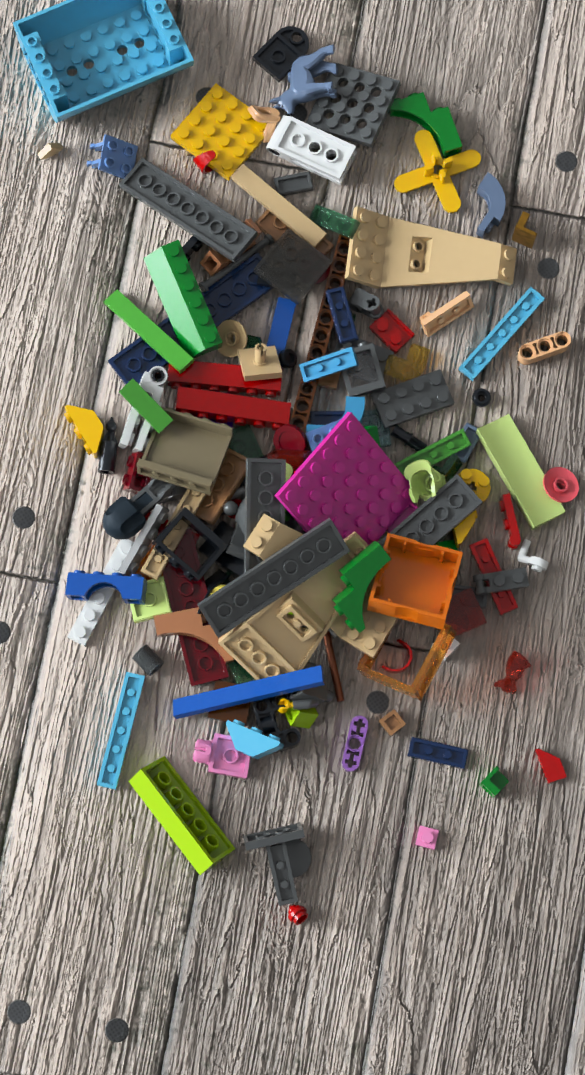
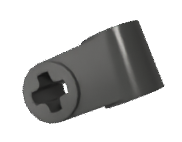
[348,288,384,319]

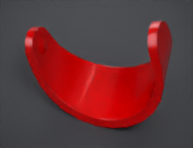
[193,150,216,174]
[381,639,413,674]

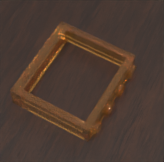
[357,624,457,701]

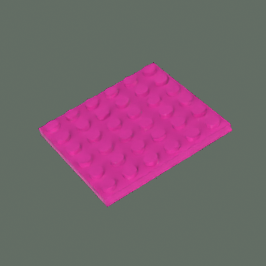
[274,412,412,545]

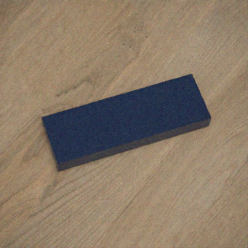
[325,286,359,345]
[407,737,469,769]

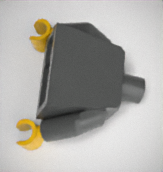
[278,662,334,713]

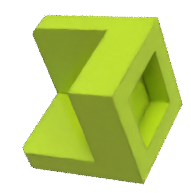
[284,700,319,729]

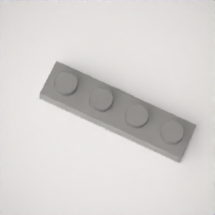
[118,504,169,576]

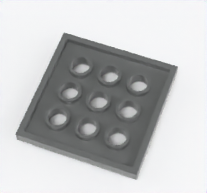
[306,62,401,148]

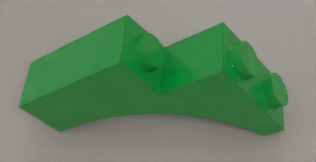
[389,92,463,158]
[332,541,391,633]

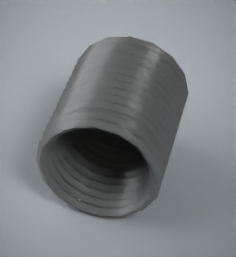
[132,644,164,676]

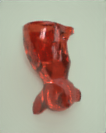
[494,651,532,694]

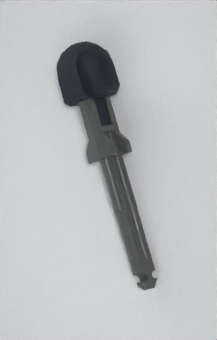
[102,478,177,539]

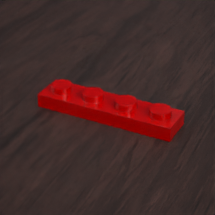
[469,538,518,616]

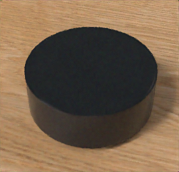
[278,349,297,368]

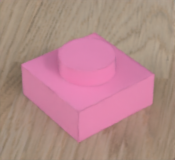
[415,826,439,850]

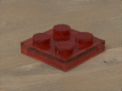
[445,588,487,638]

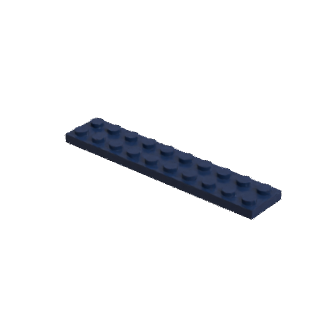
[108,253,273,385]

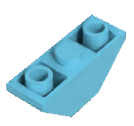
[226,719,284,759]

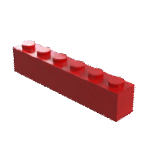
[167,361,283,398]
[174,386,291,431]

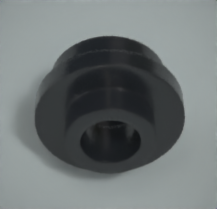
[472,388,491,407]

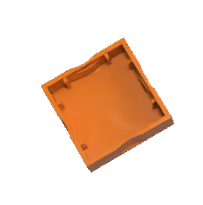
[367,533,463,630]

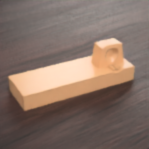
[419,291,474,337]

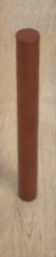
[323,630,345,702]

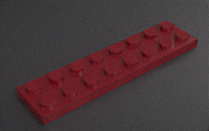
[154,528,229,687]

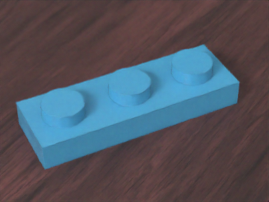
[299,347,359,383]

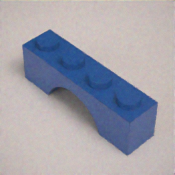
[65,570,147,605]

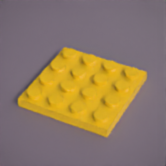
[170,83,267,181]

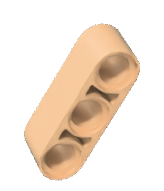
[517,331,571,365]

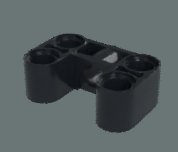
[253,694,301,754]

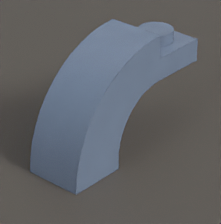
[476,172,506,238]

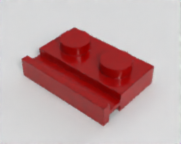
[369,308,415,354]

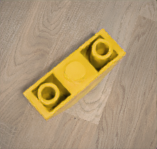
[64,405,105,458]

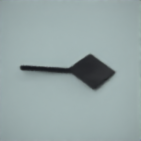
[197,569,229,614]

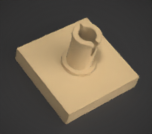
[238,343,282,381]

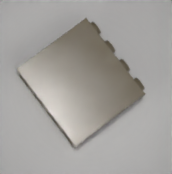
[137,407,233,495]

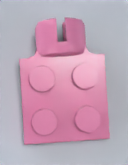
[193,733,250,779]

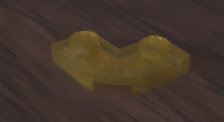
[384,343,430,381]

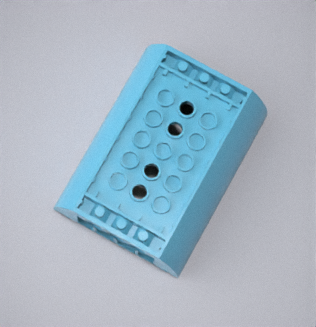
[13,0,194,123]

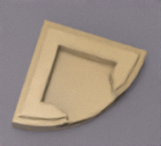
[38,143,63,160]

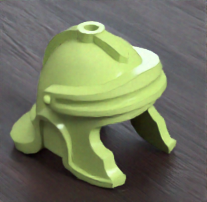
[404,459,446,503]

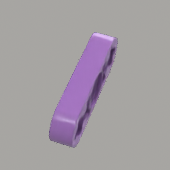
[342,716,368,772]

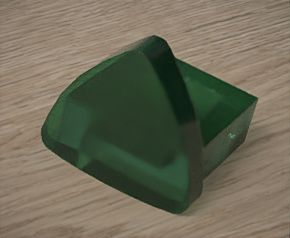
[432,453,462,482]

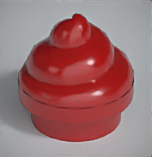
[288,905,308,925]

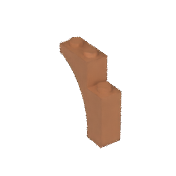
[153,607,234,663]

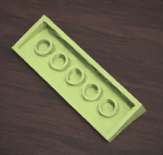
[476,414,566,530]

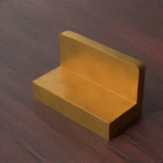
[511,211,537,249]

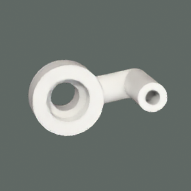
[517,539,549,573]

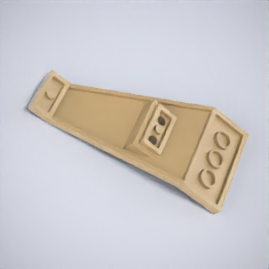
[345,206,517,289]
[243,514,399,659]
[218,532,369,680]

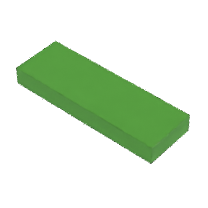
[119,379,173,433]

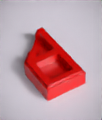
[535,748,567,784]

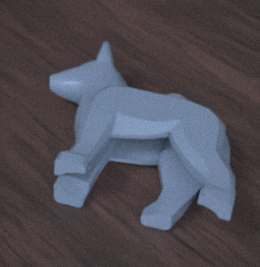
[269,44,338,116]

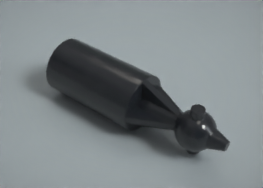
[98,417,118,475]

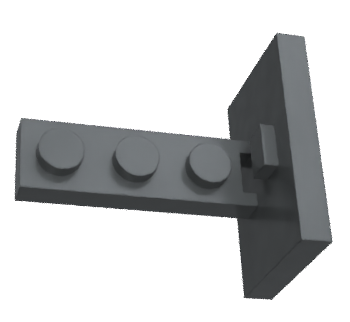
[243,823,305,906]

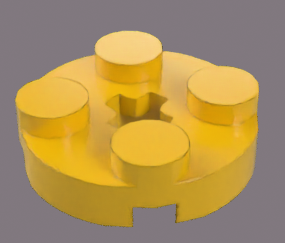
[458,469,491,503]

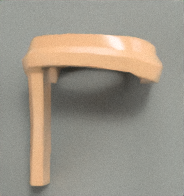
[248,105,281,143]

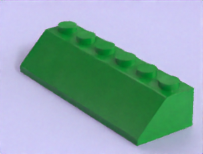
[143,239,223,359]

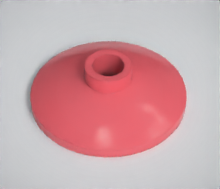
[543,467,579,503]

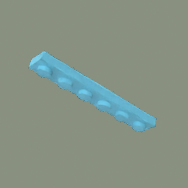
[458,287,545,382]
[97,672,145,790]

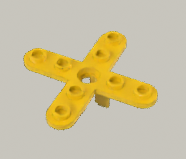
[394,130,481,213]

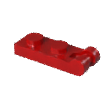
[498,493,521,550]

